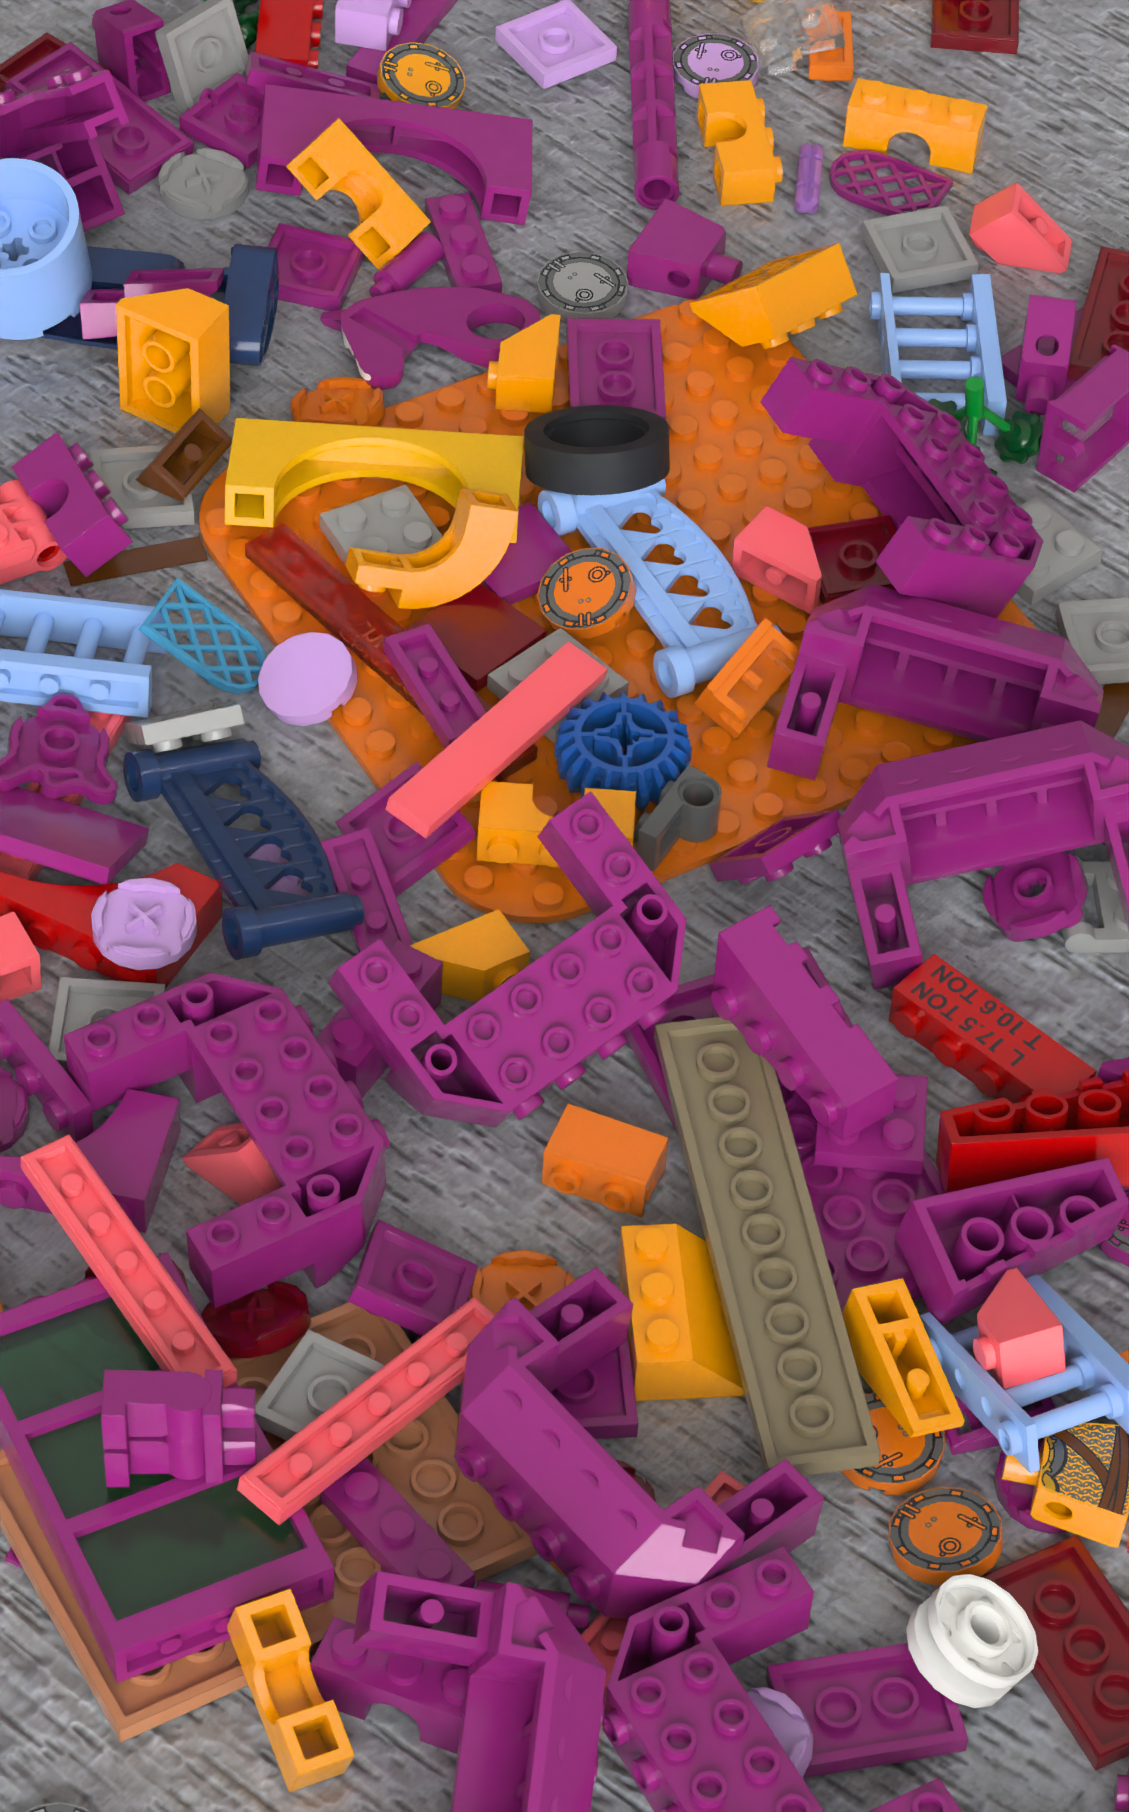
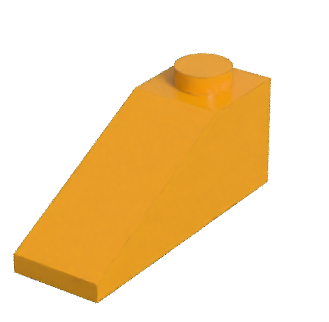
[842,1278,965,1438]

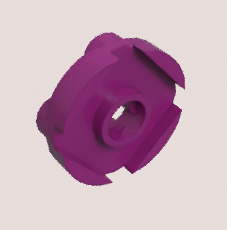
[983,852,1088,942]

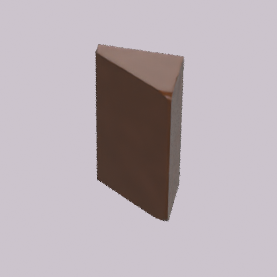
[136,408,232,502]

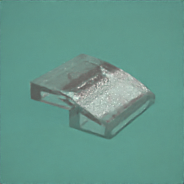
[740,0,845,77]

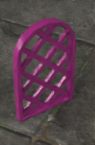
[829,150,953,216]

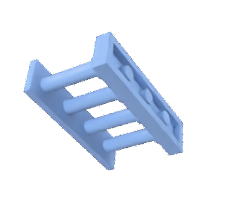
[869,273,1007,436]
[0,589,169,718]
[920,1274,1129,1474]

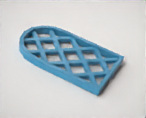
[138,577,267,694]

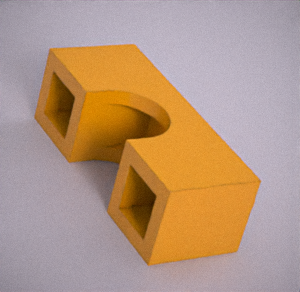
[843,78,987,174]
[696,80,783,206]
[286,118,431,270]
[477,781,636,867]
[227,1589,355,1793]

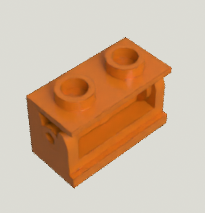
[542,1103,669,1218]

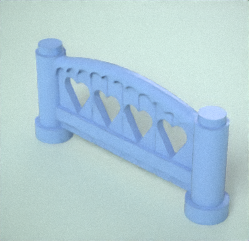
[538,479,782,698]

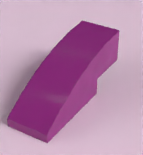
[79,268,225,340]

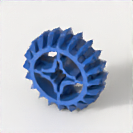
[554,690,692,812]

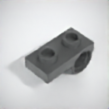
[633,765,722,872]

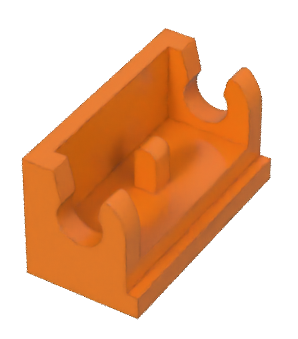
[694,617,800,739]

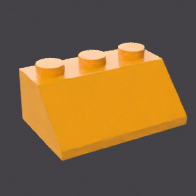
[689,243,858,349]
[116,288,230,433]
[618,1224,745,1401]

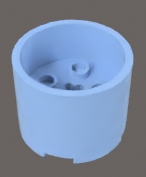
[0,158,92,340]

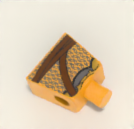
[1002,1423,1129,1548]

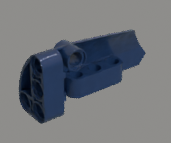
[41,244,279,366]

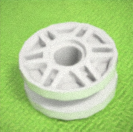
[906,1574,1038,1708]

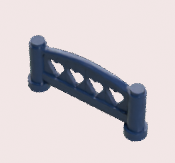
[123,738,364,960]

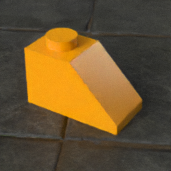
[487,314,561,413]
[410,909,530,1002]

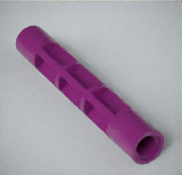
[628,0,679,210]

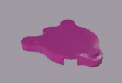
[0,693,118,805]

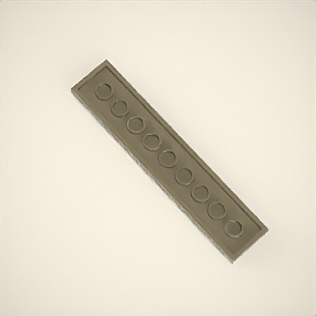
[654,1017,880,1476]

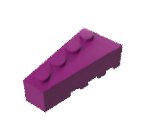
[711,905,898,1141]
[895,1158,1129,1325]

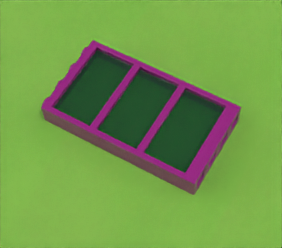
[0,1252,334,1683]

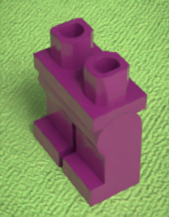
[101,1369,257,1487]

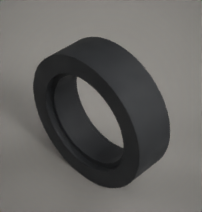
[524,405,670,495]

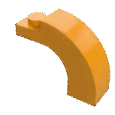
[345,487,518,609]

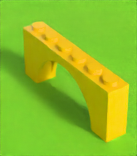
[225,418,524,543]

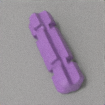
[794,143,823,215]

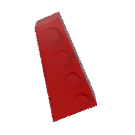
[936,1070,1129,1193]

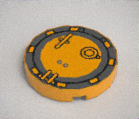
[377,42,465,109]

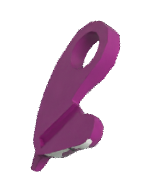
[320,287,541,390]

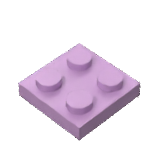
[495,0,617,89]

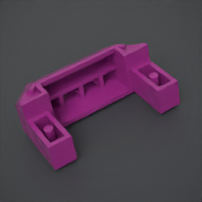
[760,357,1043,619]
[767,584,1104,781]
[837,720,1129,990]
[328,791,687,1128]
[64,972,389,1309]
[454,1267,824,1619]
[602,1546,962,1812]
[353,1571,606,1812]

